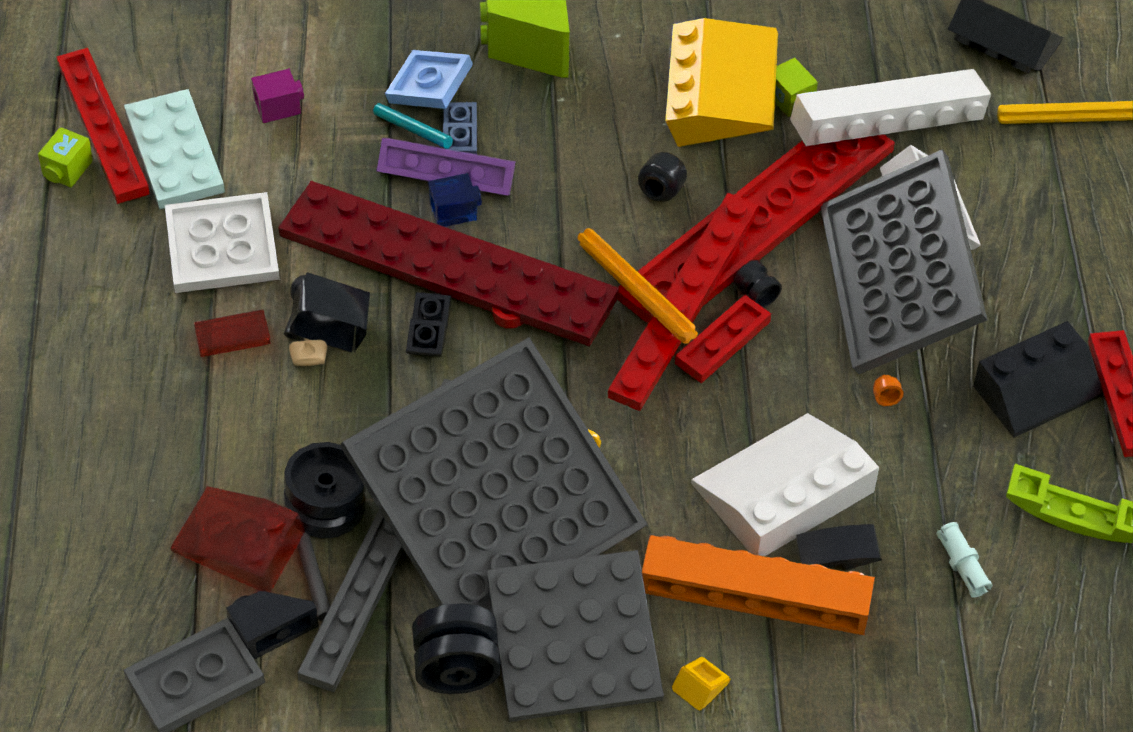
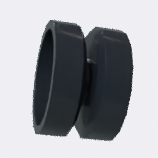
[284,442,366,539]
[412,603,500,694]

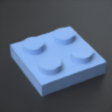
[385,50,473,109]

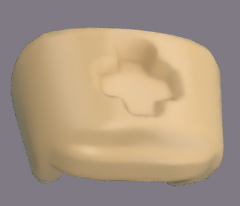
[289,338,327,366]

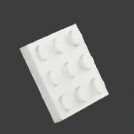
[165,192,280,293]

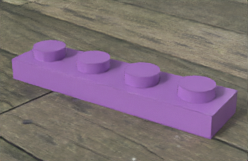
[377,138,515,196]

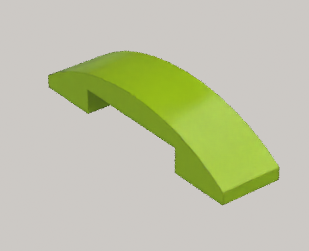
[1006,464,1133,543]

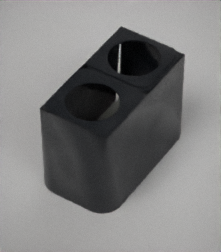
[289,272,370,353]

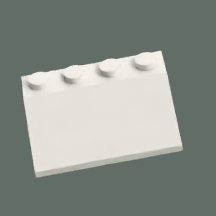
[691,413,879,557]

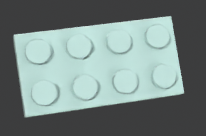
[124,89,225,210]

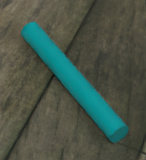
[373,103,453,149]

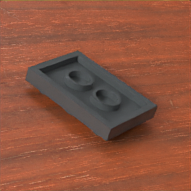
[123,618,265,732]

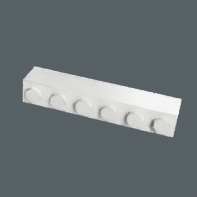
[790,69,991,146]

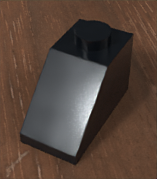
[226,590,319,660]

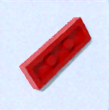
[675,295,772,384]

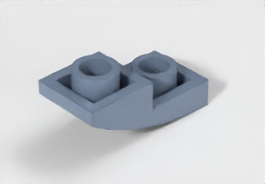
[443,102,477,154]

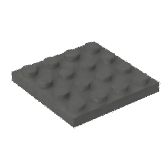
[486,550,664,722]

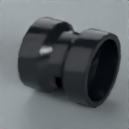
[734,260,782,308]

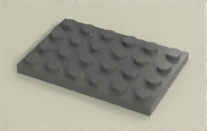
[821,149,987,374]

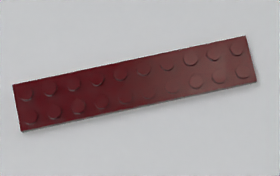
[278,181,619,347]

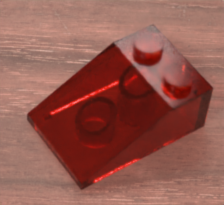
[170,486,305,592]

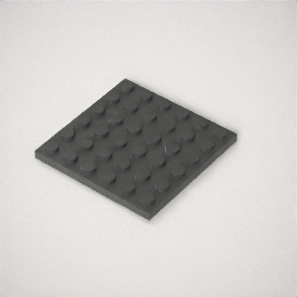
[340,337,648,613]

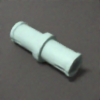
[936,522,993,597]

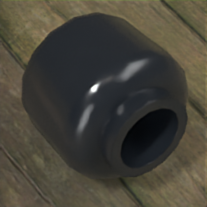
[638,152,687,202]

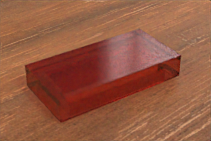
[194,309,271,357]

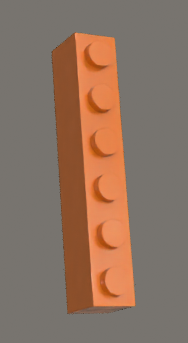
[642,535,875,635]

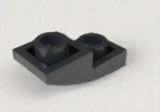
[406,292,451,357]
[796,524,882,570]

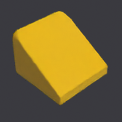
[672,656,731,711]

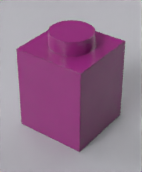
[251,69,304,123]

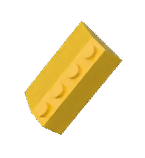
[665,18,778,147]

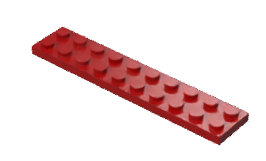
[618,134,895,323]

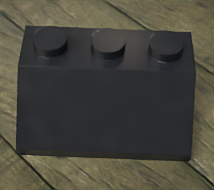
[947,0,1064,73]
[973,321,1103,438]

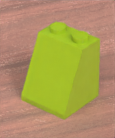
[480,0,570,78]

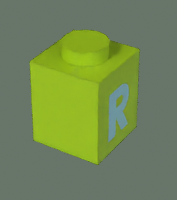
[775,57,818,117]
[38,127,93,188]

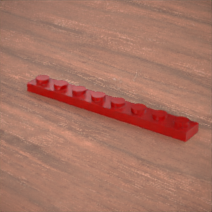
[608,193,759,411]

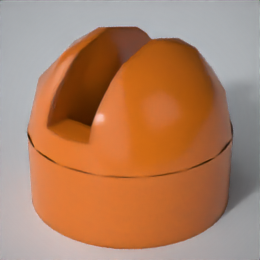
[873,375,904,406]

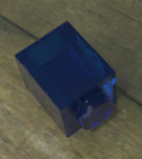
[428,173,482,227]

